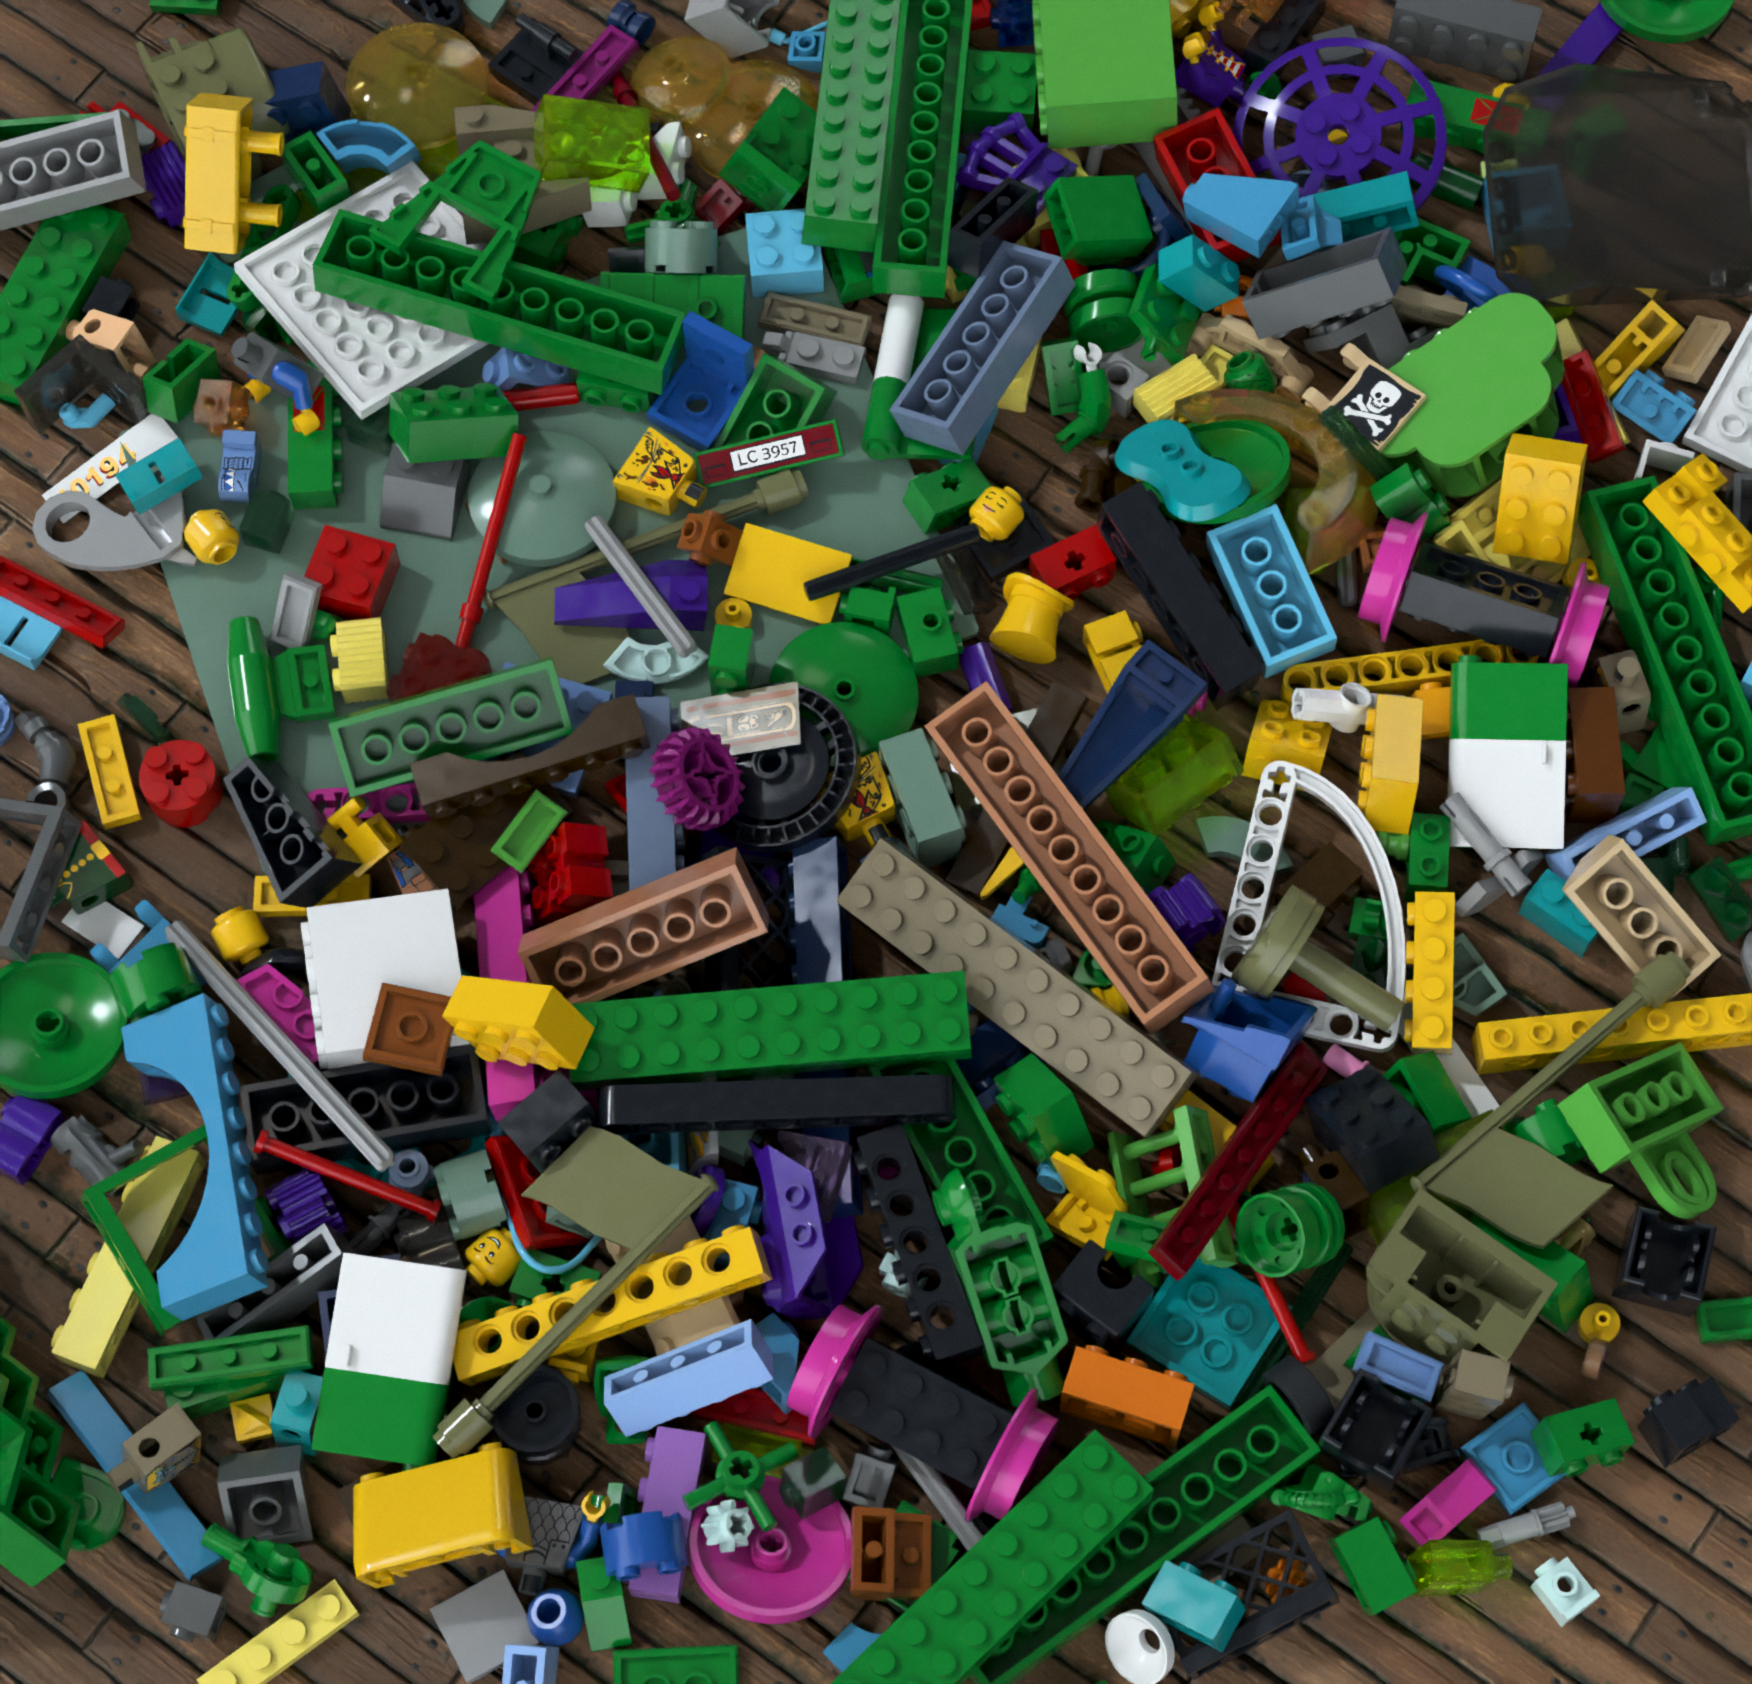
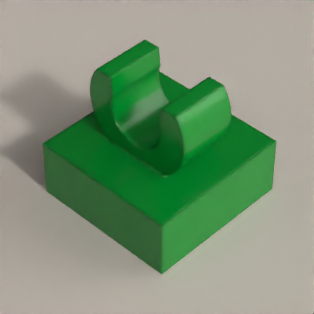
[1347,897,1387,941]
[591,1482,639,1524]

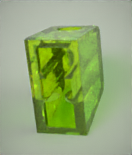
[1407,1540,1513,1597]

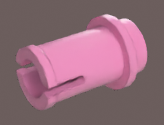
[1322,1043,1370,1078]

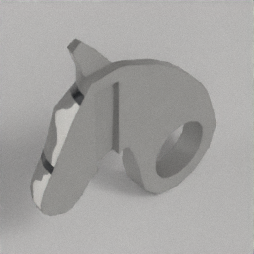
[32,471,197,571]

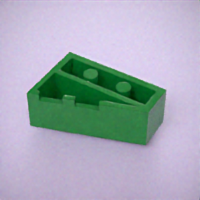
[1470,1215,1594,1334]

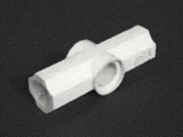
[1291,682,1405,733]

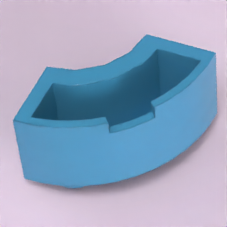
[316,119,423,175]

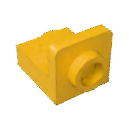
[547,1341,600,1385]

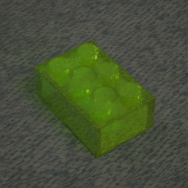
[534,94,650,193]
[1105,713,1244,836]

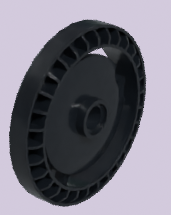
[713,683,861,853]

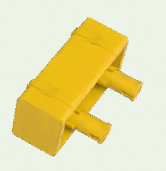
[183,93,285,254]

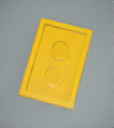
[723,523,853,625]

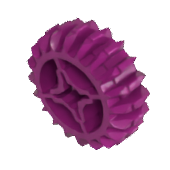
[648,726,746,832]

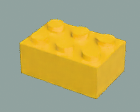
[1493,433,1588,564]
[1357,694,1423,835]
[442,975,595,1070]

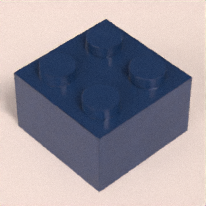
[264,61,351,145]

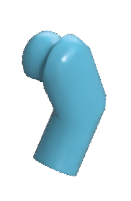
[59,393,116,429]

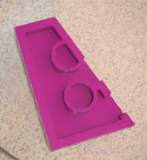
[236,963,319,1077]

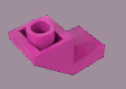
[1398,1457,1498,1552]

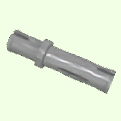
[1439,792,1532,898]

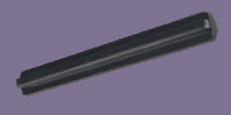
[803,524,981,601]

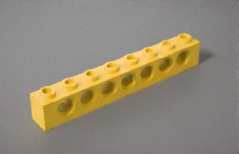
[1471,993,1752,1075]
[453,1225,773,1387]

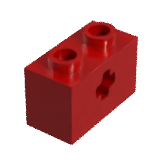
[1029,525,1117,601]

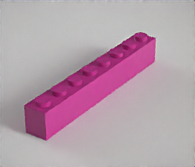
[474,866,546,1122]

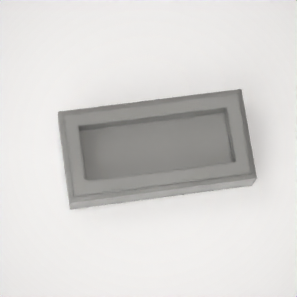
[269,570,323,648]

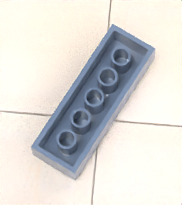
[890,241,1076,455]
[625,696,686,890]

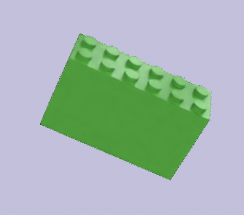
[1032,0,1177,149]

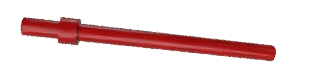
[454,433,527,652]

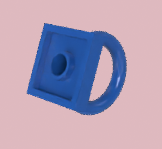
[1434,255,1532,313]

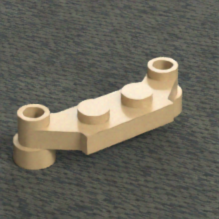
[1187,313,1314,407]

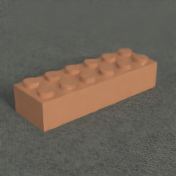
[518,847,769,1004]

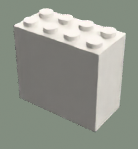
[300,889,471,1070]

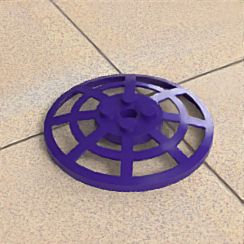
[1232,37,1447,212]

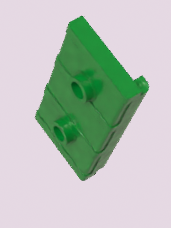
[600,271,746,347]

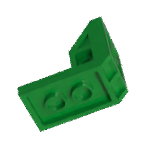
[718,87,817,212]

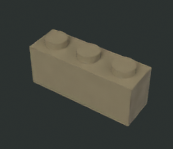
[1433,1349,1515,1420]

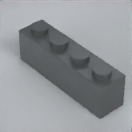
[195,1223,355,1340]

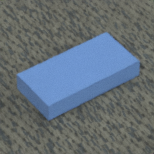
[1352,1331,1444,1403]

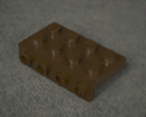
[400,749,574,912]

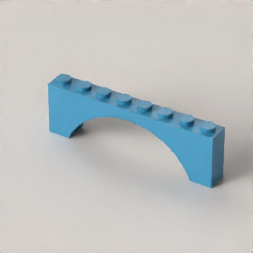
[121,993,269,1321]

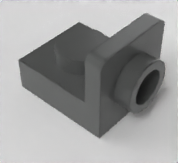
[842,1442,900,1508]

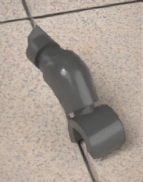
[12,710,77,830]

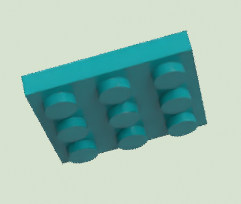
[1125,1258,1293,1410]

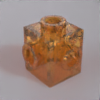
[193,379,250,437]

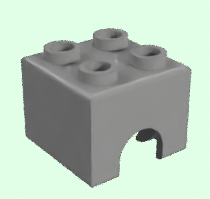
[684,0,780,58]

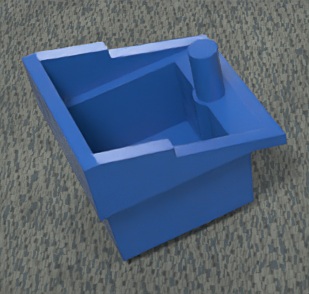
[1181,978,1318,1103]

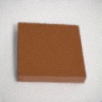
[363,982,454,1077]

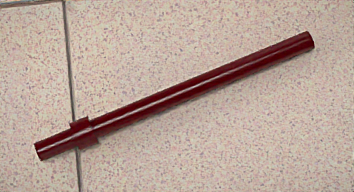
[610,70,681,202]

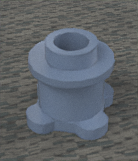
[388,1149,435,1197]

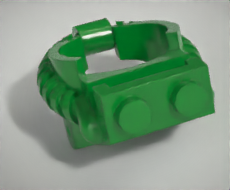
[1267,1464,1373,1522]

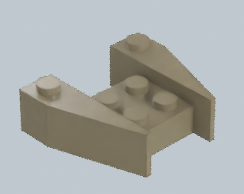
[454,104,592,245]

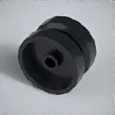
[490,1365,581,1466]

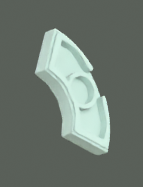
[603,637,709,685]

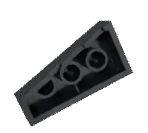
[223,756,362,908]

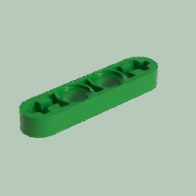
[226,184,301,312]

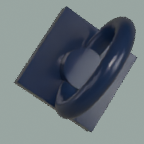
[1099,172,1195,279]

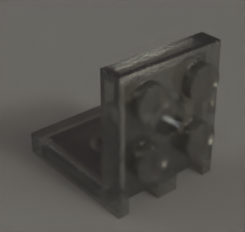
[14,334,150,434]

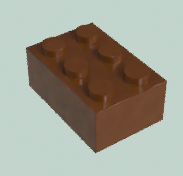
[1565,687,1626,824]

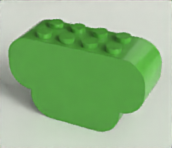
[1357,293,1565,498]

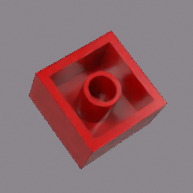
[304,525,401,621]

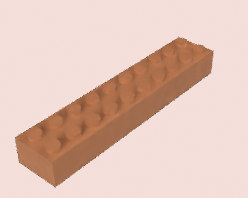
[924,681,1215,1036]

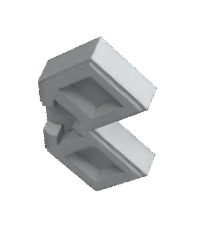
[1455,849,1545,917]

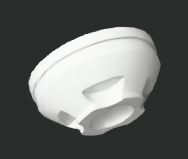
[1105,1609,1175,1684]

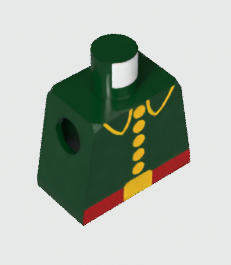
[48,821,133,915]

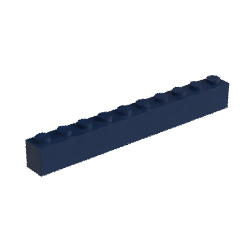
[788,836,863,1220]

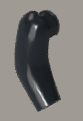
[240,947,307,978]

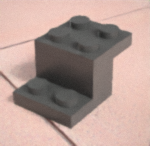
[1303,303,1441,373]

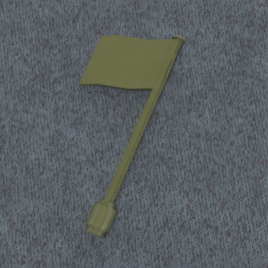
[483,469,809,685]
[1410,951,1690,1249]
[432,1126,719,1459]

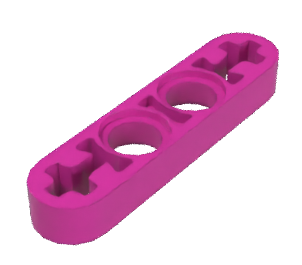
[306,783,433,824]

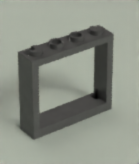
[0,798,83,963]

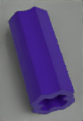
[959,642,1013,714]

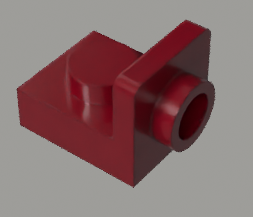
[694,178,755,236]

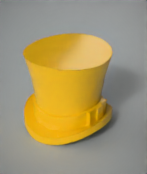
[989,573,1075,664]

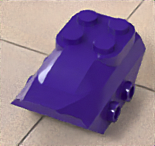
[748,1139,864,1320]

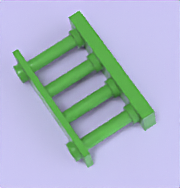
[1107,1105,1237,1291]

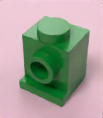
[839,586,897,637]

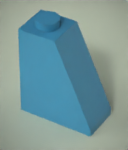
[1182,173,1299,258]

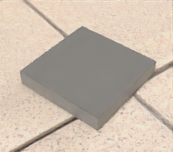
[430,1569,542,1684]

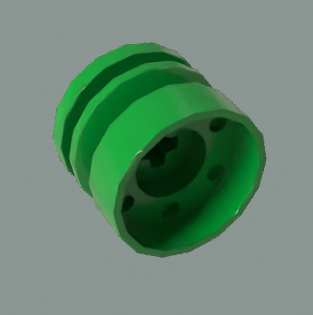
[1235,1182,1345,1278]

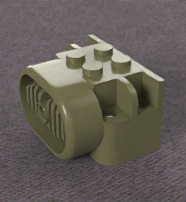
[135,28,290,180]
[1366,1188,1558,1366]

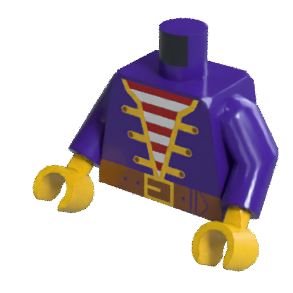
[1175,1,1250,107]

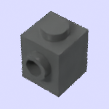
[1311,24,1366,82]
[160,1581,230,1643]

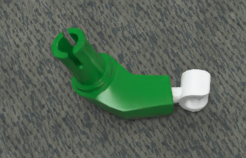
[1053,342,1111,454]

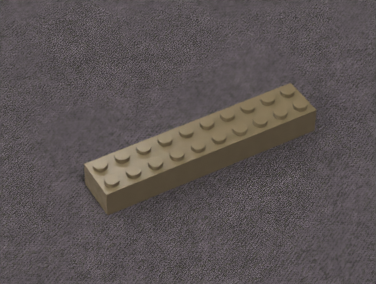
[836,838,1200,1137]

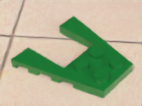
[368,140,542,305]

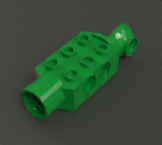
[932,1167,1068,1407]

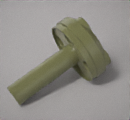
[1231,884,1405,1032]

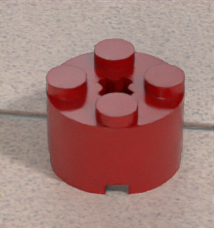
[139,740,223,828]

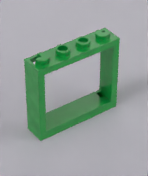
[80,1124,291,1337]

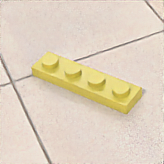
[196,1579,360,1684]

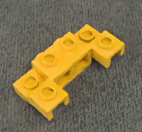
[1642,453,1752,613]

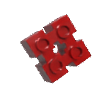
[528,822,614,924]

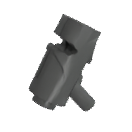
[50,1115,144,1199]

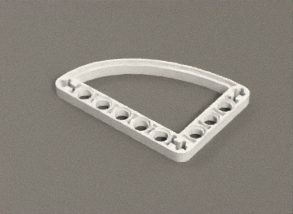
[1212,761,1406,1053]

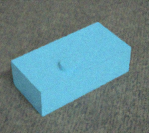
[1205,504,1337,678]

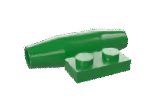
[227,616,335,762]

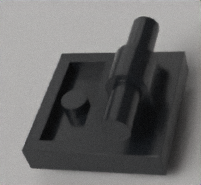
[488,13,584,104]

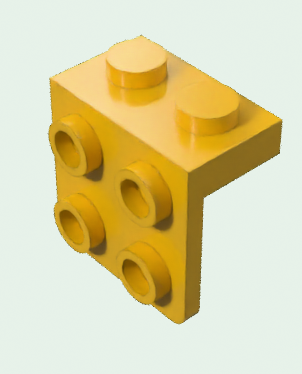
[1241,699,1332,792]
[1045,1151,1130,1261]

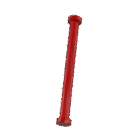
[253,1129,442,1223]
[1228,1200,1318,1366]

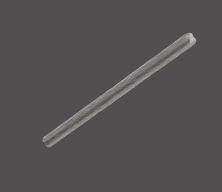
[165,920,395,1171]

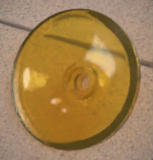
[629,35,731,125]

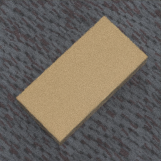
[1662,315,1731,384]

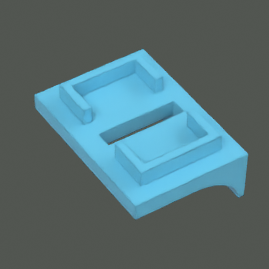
[0,596,64,671]

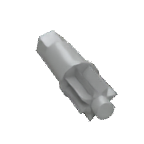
[1476,1501,1576,1553]

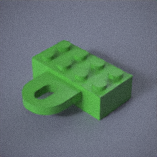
[1557,1042,1724,1219]

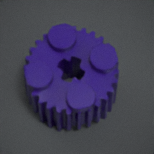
[1147,873,1227,954]
[264,1168,348,1246]

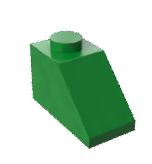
[576,1557,633,1653]

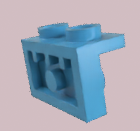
[1612,369,1697,444]

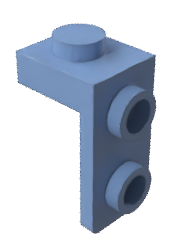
[482,347,571,391]

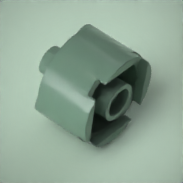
[645,220,718,273]
[433,1149,508,1241]

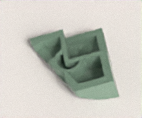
[1406,932,1510,1017]

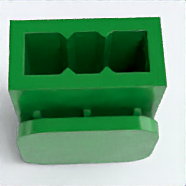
[1043,175,1153,266]

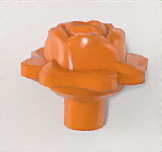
[1265,1558,1307,1604]

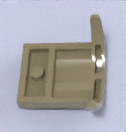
[1392,285,1468,330]

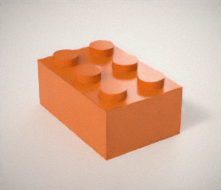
[1059,1345,1195,1449]

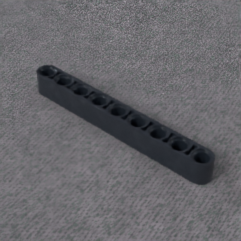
[597,1074,957,1135]

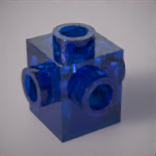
[989,0,1034,47]

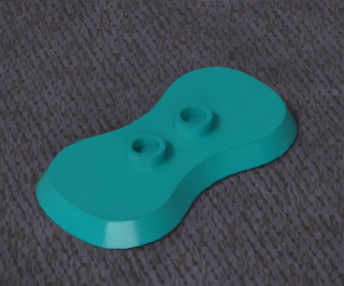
[1114,419,1251,522]

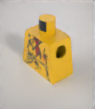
[613,427,708,516]
[815,751,895,849]

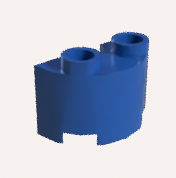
[600,1511,689,1581]

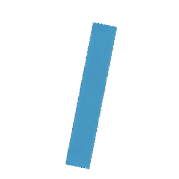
[47,1370,224,1582]

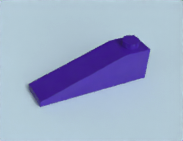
[554,560,708,631]

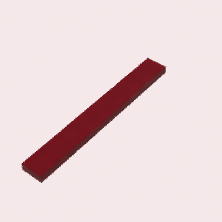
[1148,1041,1329,1281]

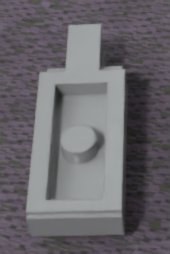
[762,331,866,385]

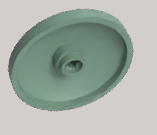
[468,431,617,567]

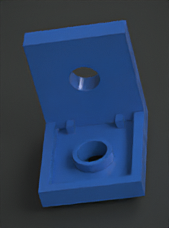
[646,311,755,451]

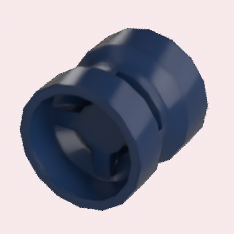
[607,0,656,47]

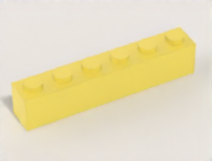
[51,1135,206,1379]

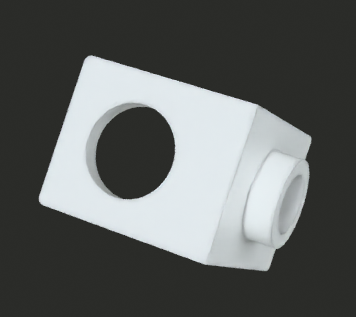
[1634,439,1695,480]

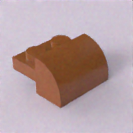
[850,1506,932,1601]

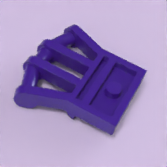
[956,112,1078,218]

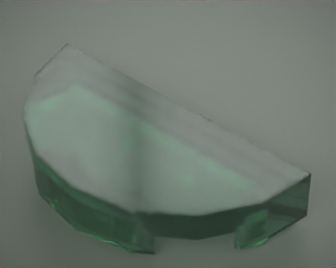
[115,692,176,745]

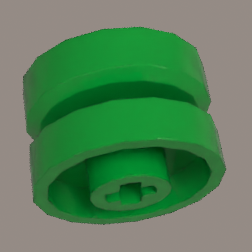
[1063,269,1143,354]

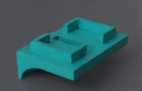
[175,252,239,337]
[115,438,204,515]

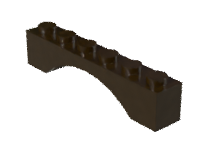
[410,694,650,818]

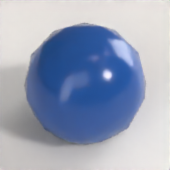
[527,1588,584,1646]

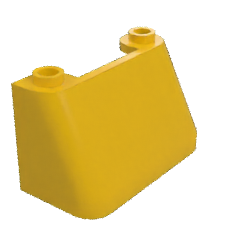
[353,1442,533,1589]

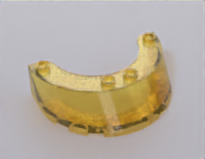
[1173,389,1379,575]

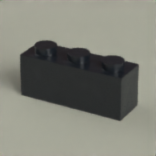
[947,176,1038,279]

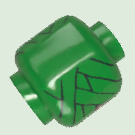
[1224,351,1278,406]

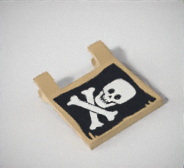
[1302,343,1427,454]

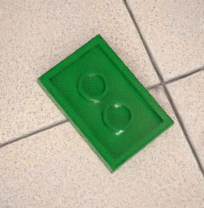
[613,1645,739,1684]

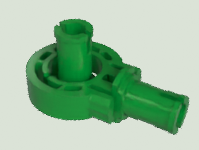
[201,1522,314,1617]

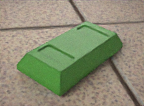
[490,789,568,874]

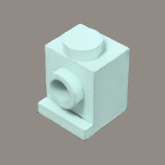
[1530,1557,1601,1627]

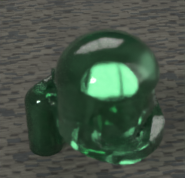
[1640,837,1690,896]

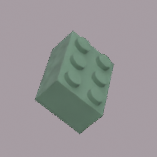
[879,728,966,868]

